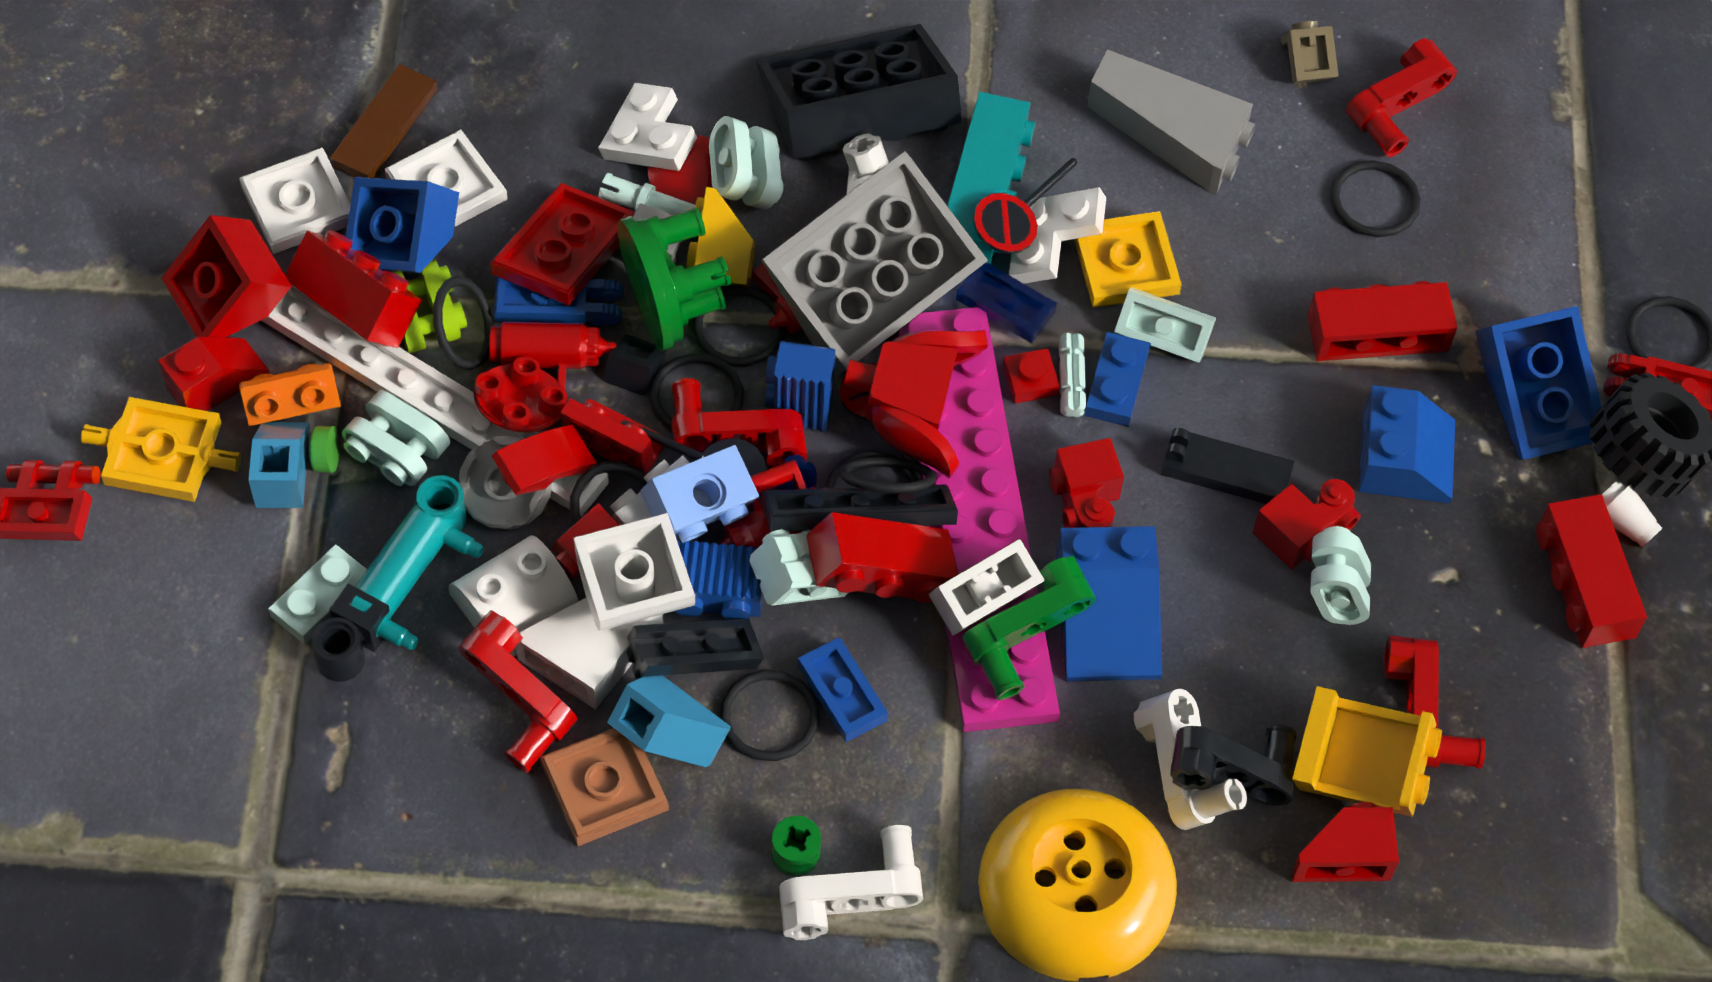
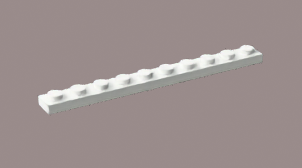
[261,285,609,517]

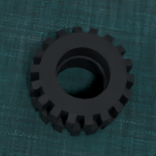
[1589,373,1712,498]

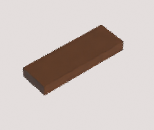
[330,64,438,178]

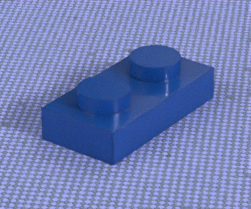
[1084,332,1151,427]
[798,637,888,743]

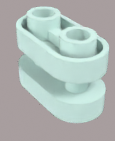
[709,116,783,210]
[342,390,450,486]
[1310,526,1371,625]

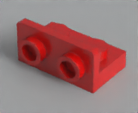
[561,398,665,475]

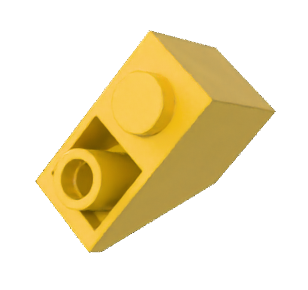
[687,187,757,287]

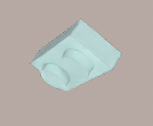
[1114,287,1216,363]
[268,544,367,645]

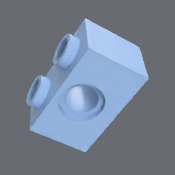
[640,445,759,543]

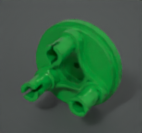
[617,207,731,352]

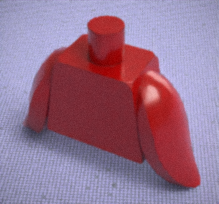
[843,330,988,479]

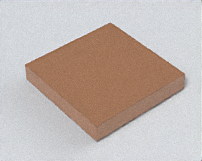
[540,728,669,847]

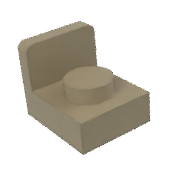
[1281,21,1339,84]

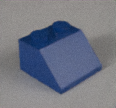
[346,177,460,273]
[1359,385,1455,503]

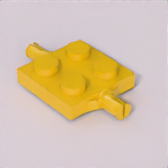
[81,397,242,502]

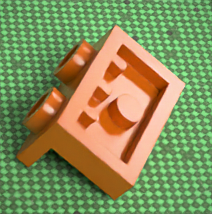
[239,362,341,426]

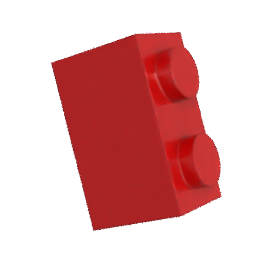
[161,215,292,337]

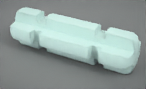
[1059,333,1086,417]

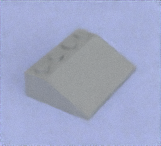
[761,151,988,375]

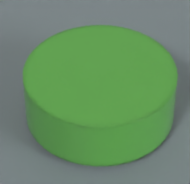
[309,426,340,473]

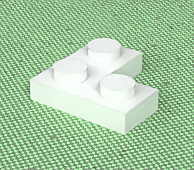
[598,83,697,171]
[1009,187,1106,285]

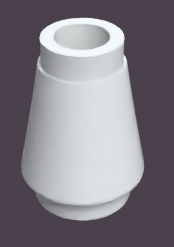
[1602,480,1662,548]

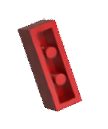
[285,230,422,348]
[1307,281,1458,362]
[1536,494,1647,648]
[806,512,959,603]

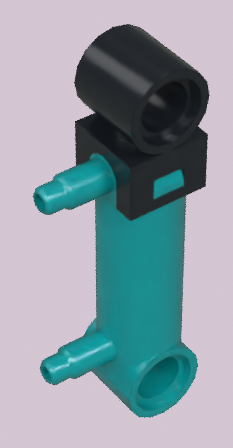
[312,475,484,682]

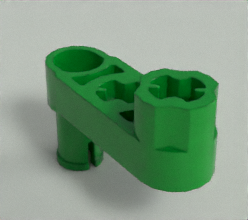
[962,556,1096,701]

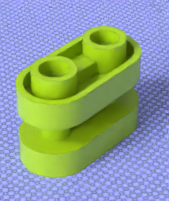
[390,259,467,353]

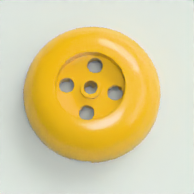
[978,789,1177,981]

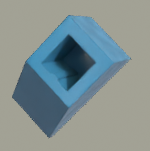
[248,422,310,508]
[607,675,731,767]

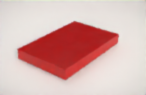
[490,183,635,306]

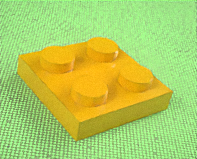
[1074,211,1182,308]

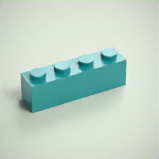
[947,91,1036,269]

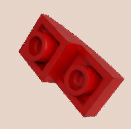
[491,424,597,495]

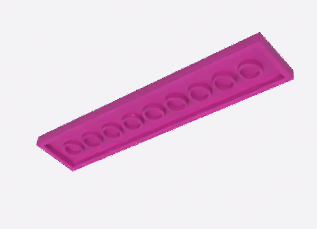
[897,307,1060,732]

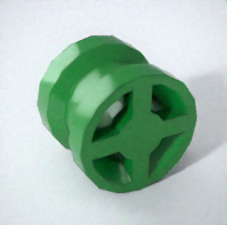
[771,815,821,877]

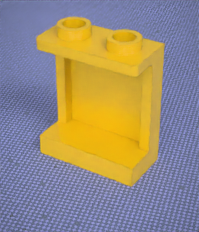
[1292,686,1442,817]

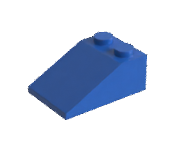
[1475,306,1602,460]
[1056,526,1162,682]

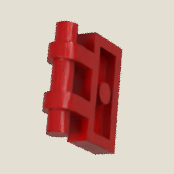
[0,460,101,541]

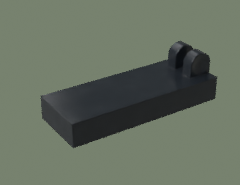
[1161,428,1294,504]
[626,619,764,679]

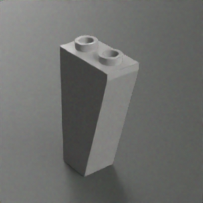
[1087,49,1256,194]

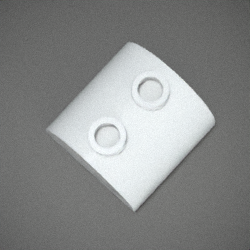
[574,513,695,631]
[449,535,579,657]

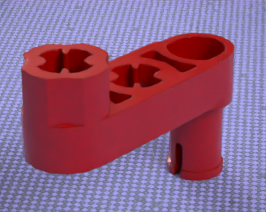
[1345,38,1457,158]
[671,378,808,467]
[458,610,578,773]
[1383,636,1486,769]

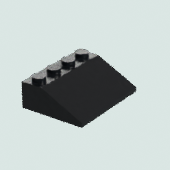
[756,24,962,160]

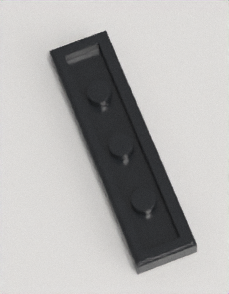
[762,484,958,531]

